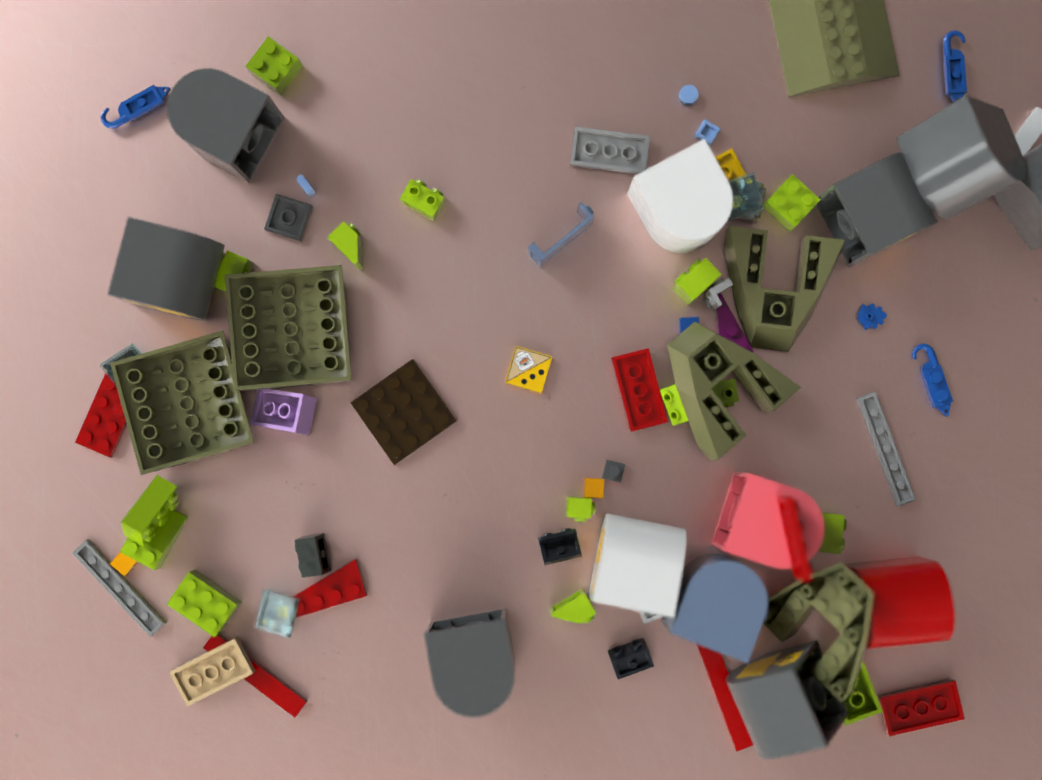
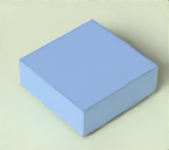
[694,119,721,146]
[296,174,316,197]

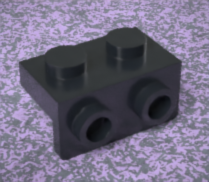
[538,528,582,565]

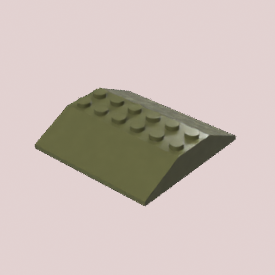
[768,0,900,97]
[225,265,352,391]
[110,331,254,475]

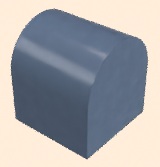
[661,554,768,663]

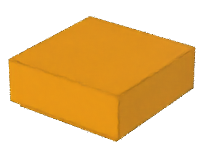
[584,478,604,498]
[110,552,137,576]

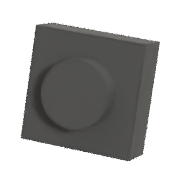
[602,460,625,483]

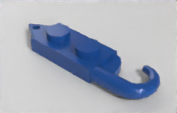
[943,30,967,103]
[100,85,171,129]
[912,343,953,417]

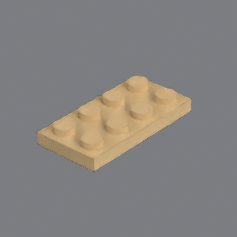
[169,637,255,706]

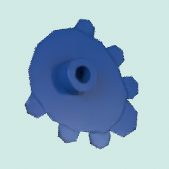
[858,303,887,330]

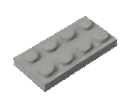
[570,126,650,174]

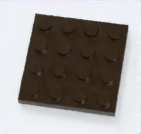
[351,359,457,465]

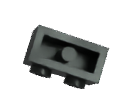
[294,533,332,578]

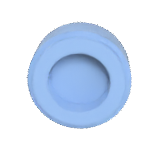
[679,85,698,105]

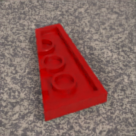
[291,559,367,618]

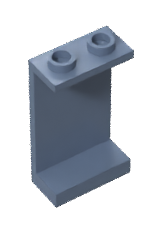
[528,202,594,267]

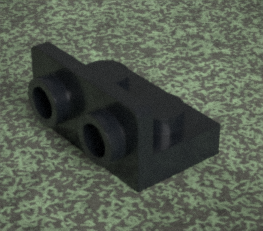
[608,638,654,680]

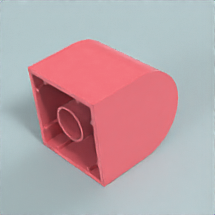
[712,472,824,569]

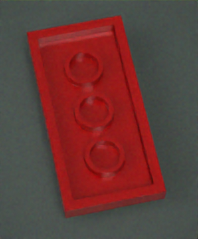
[611,348,668,432]
[75,372,127,458]
[776,495,813,582]
[878,679,965,737]

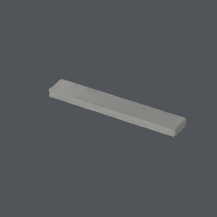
[856,392,916,507]
[73,539,167,637]

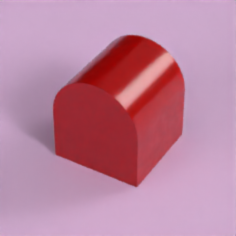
[843,556,955,649]

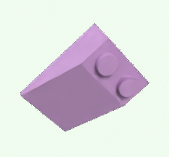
[250,389,317,436]

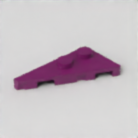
[717,293,754,352]

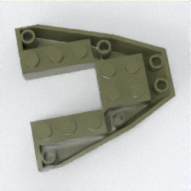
[724,226,845,352]
[667,322,801,461]
[763,563,875,702]

